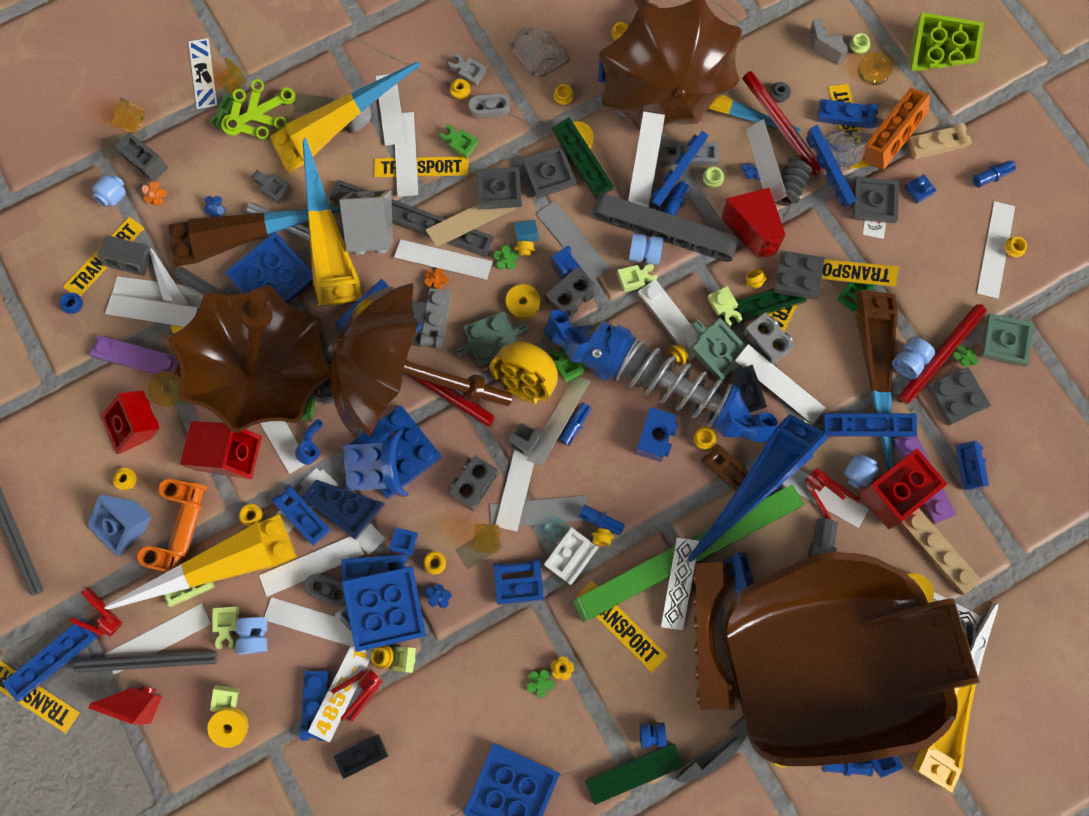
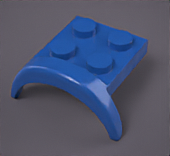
[343,429,408,497]

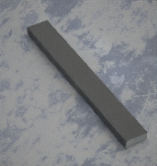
[329,180,494,258]

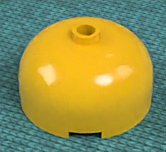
[489,341,558,404]

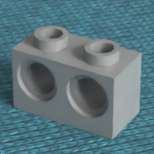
[742,312,795,365]

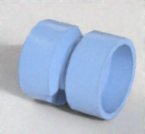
[629,233,663,265]
[892,337,935,379]
[236,617,268,654]

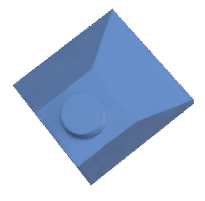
[87,495,152,557]

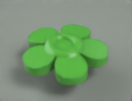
[494,245,519,270]
[953,346,979,367]
[527,670,554,698]

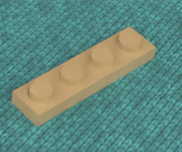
[900,508,981,595]

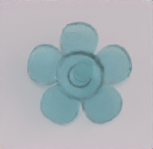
[544,517,571,543]

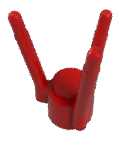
[804,468,860,519]
[69,587,123,638]
[331,669,383,722]

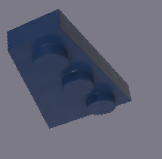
[302,480,385,540]

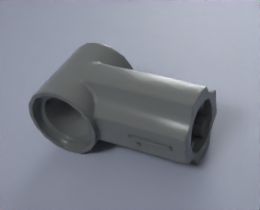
[808,518,838,558]

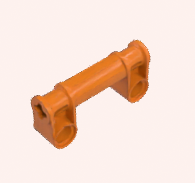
[137,479,208,573]

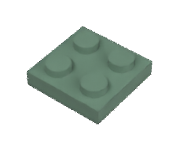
[981,313,1034,367]

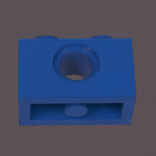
[635,407,678,462]

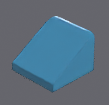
[514,220,539,242]

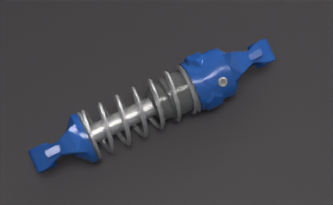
[544,310,778,442]

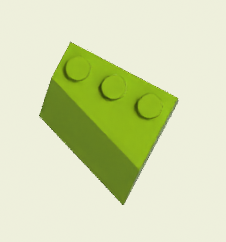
[908,12,984,72]

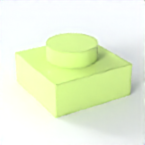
[391,647,416,673]
[210,685,239,712]

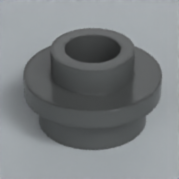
[770,82,791,103]

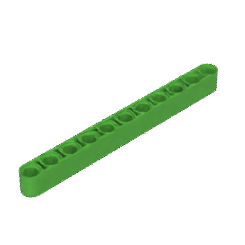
[572,484,805,623]

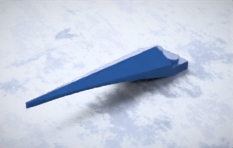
[688,414,827,562]

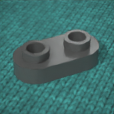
[304,574,346,607]

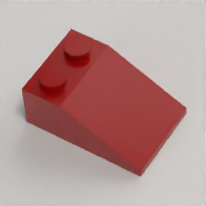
[859,448,947,530]

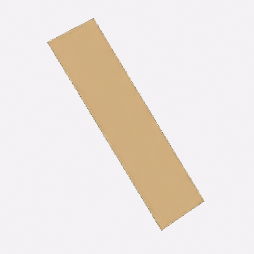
[425,204,517,247]

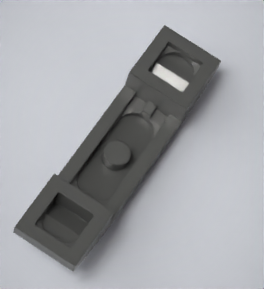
[675,716,748,783]

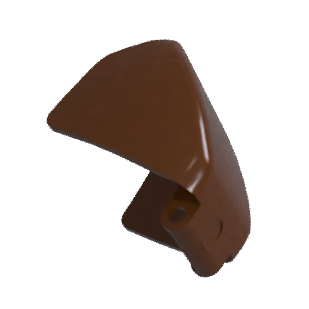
[725,552,980,766]

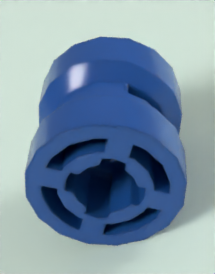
[639,722,666,748]

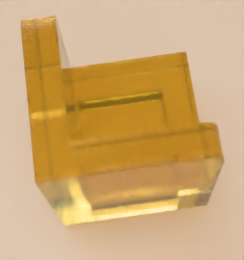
[216,57,247,95]
[111,98,145,133]
[474,524,500,554]

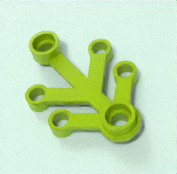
[221,79,295,140]

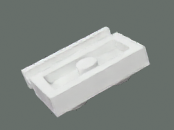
[544,527,599,586]

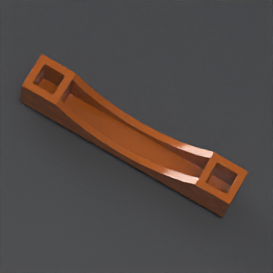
[692,562,735,710]

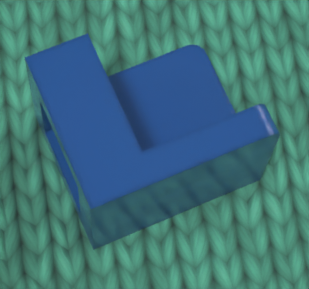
[551,245,581,280]

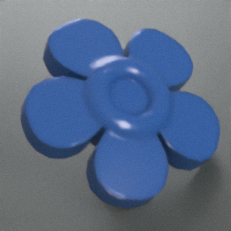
[740,163,760,181]
[204,196,225,217]
[425,584,452,608]

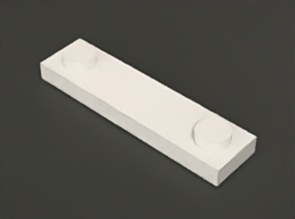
[638,279,699,361]

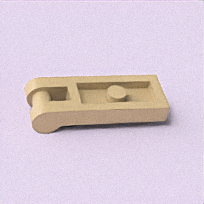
[907,123,972,160]

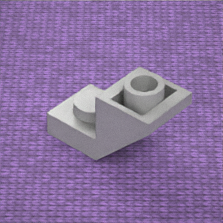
[809,19,847,65]

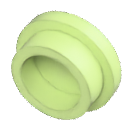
[849,33,870,54]
[703,167,724,188]

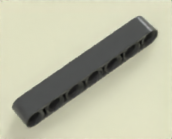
[591,194,739,262]

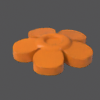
[142,181,166,206]
[424,268,449,289]

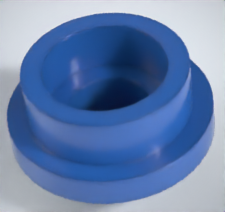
[60,293,83,314]

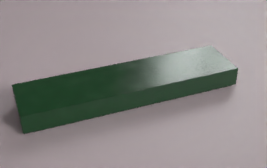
[552,117,614,200]
[719,289,807,326]
[585,743,684,805]

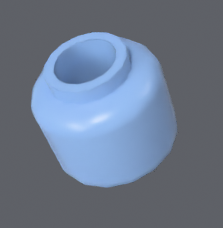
[92,175,126,207]
[844,454,879,489]

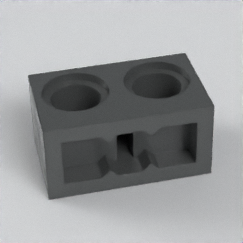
[114,132,168,181]
[545,266,596,317]
[449,455,499,511]

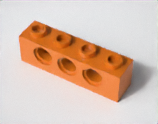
[864,87,930,170]

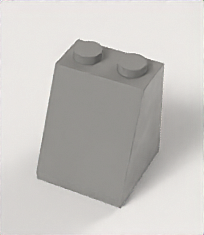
[339,190,393,255]

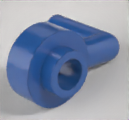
[295,419,323,465]

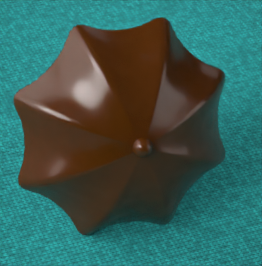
[599,0,742,130]
[331,283,512,436]
[168,285,332,433]

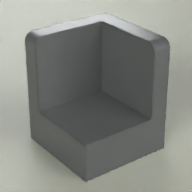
[507,423,541,457]

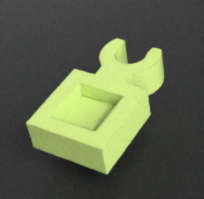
[616,264,658,293]
[707,286,742,328]
[212,607,239,649]

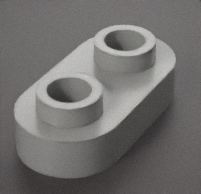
[469,94,511,118]

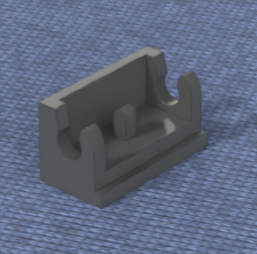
[97,235,151,276]

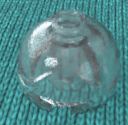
[825,130,867,170]

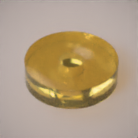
[857,52,893,86]
[148,371,182,407]

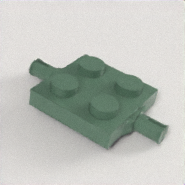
[455,311,528,368]
[689,318,746,380]

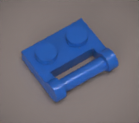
[494,558,544,605]

